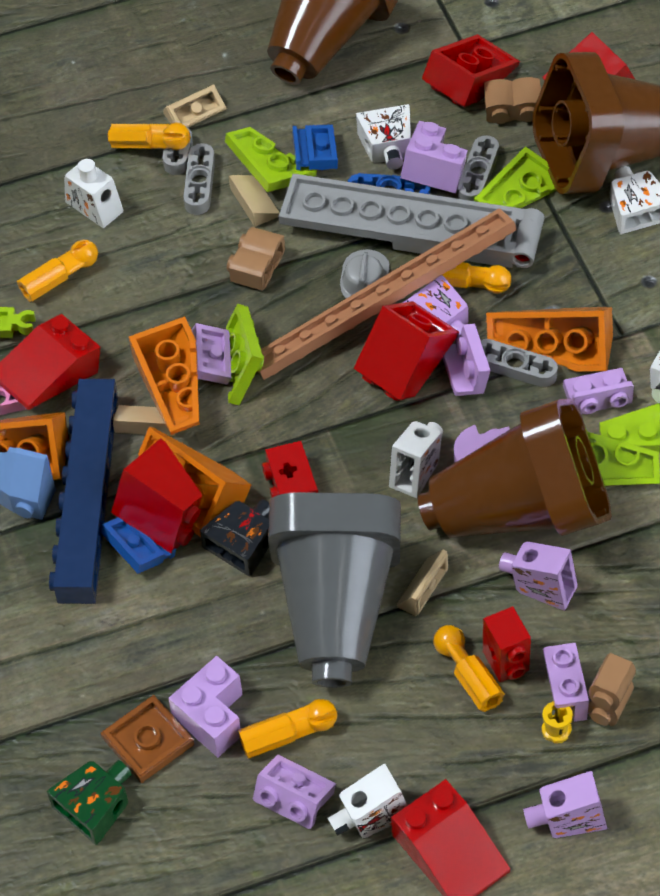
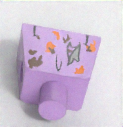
[403,275,468,340]
[499,542,578,611]
[523,771,607,838]

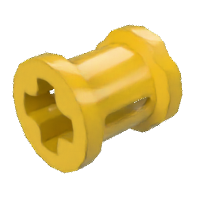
[541,701,573,744]

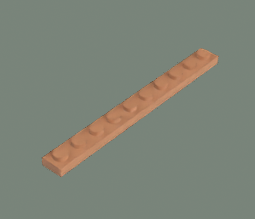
[257,208,517,380]

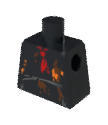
[200,499,270,577]

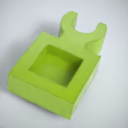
[0,307,36,338]

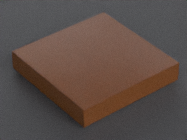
[101,695,195,783]

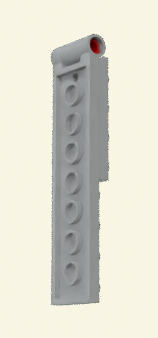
[279,174,544,268]

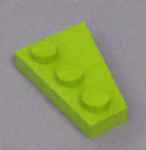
[225,127,317,192]

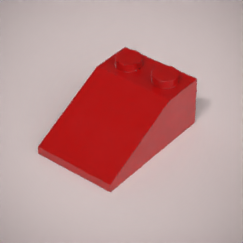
[422,34,520,107]
[0,313,101,410]
[391,779,510,896]

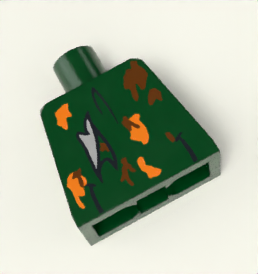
[47,760,132,845]

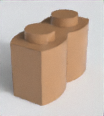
[484,77,541,124]
[227,227,285,291]
[588,653,636,726]

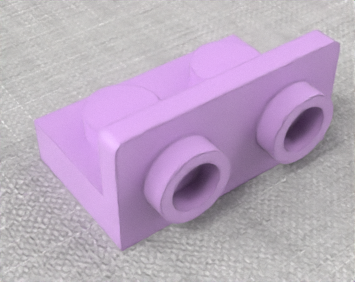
[192,323,232,385]
[443,323,491,396]
[563,368,634,414]
[543,643,589,722]
[253,755,336,829]

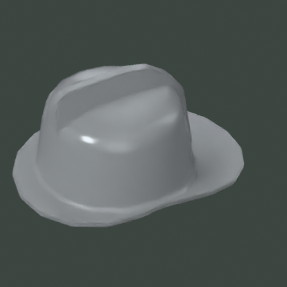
[340,249,390,298]

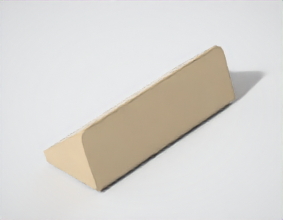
[163,84,227,128]
[229,175,280,227]
[113,405,176,436]
[397,549,448,616]

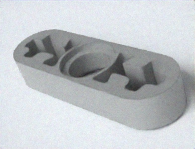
[458,135,499,201]
[183,143,215,215]
[480,339,558,387]

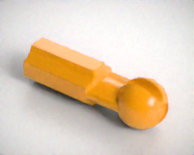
[108,122,190,151]
[17,239,98,302]
[428,262,511,294]
[433,625,505,712]
[238,699,338,759]

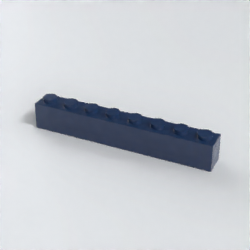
[49,379,118,604]

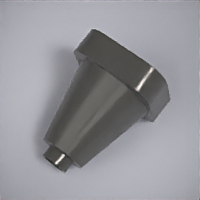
[268,492,401,688]

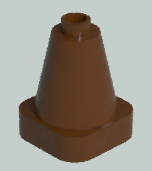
[267,0,398,85]
[533,52,660,194]
[418,398,612,538]

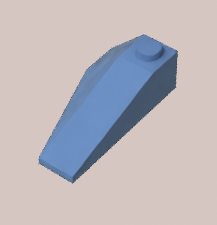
[0,447,56,520]

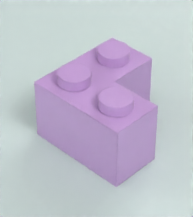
[400,121,468,193]
[168,656,243,758]

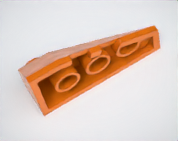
[486,307,613,372]
[129,316,200,435]
[0,412,69,480]
[138,427,251,537]

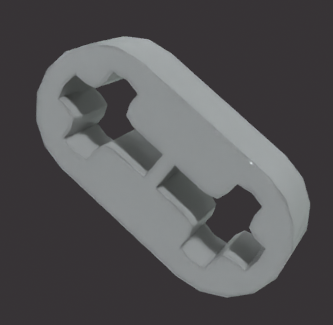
[162,128,193,175]

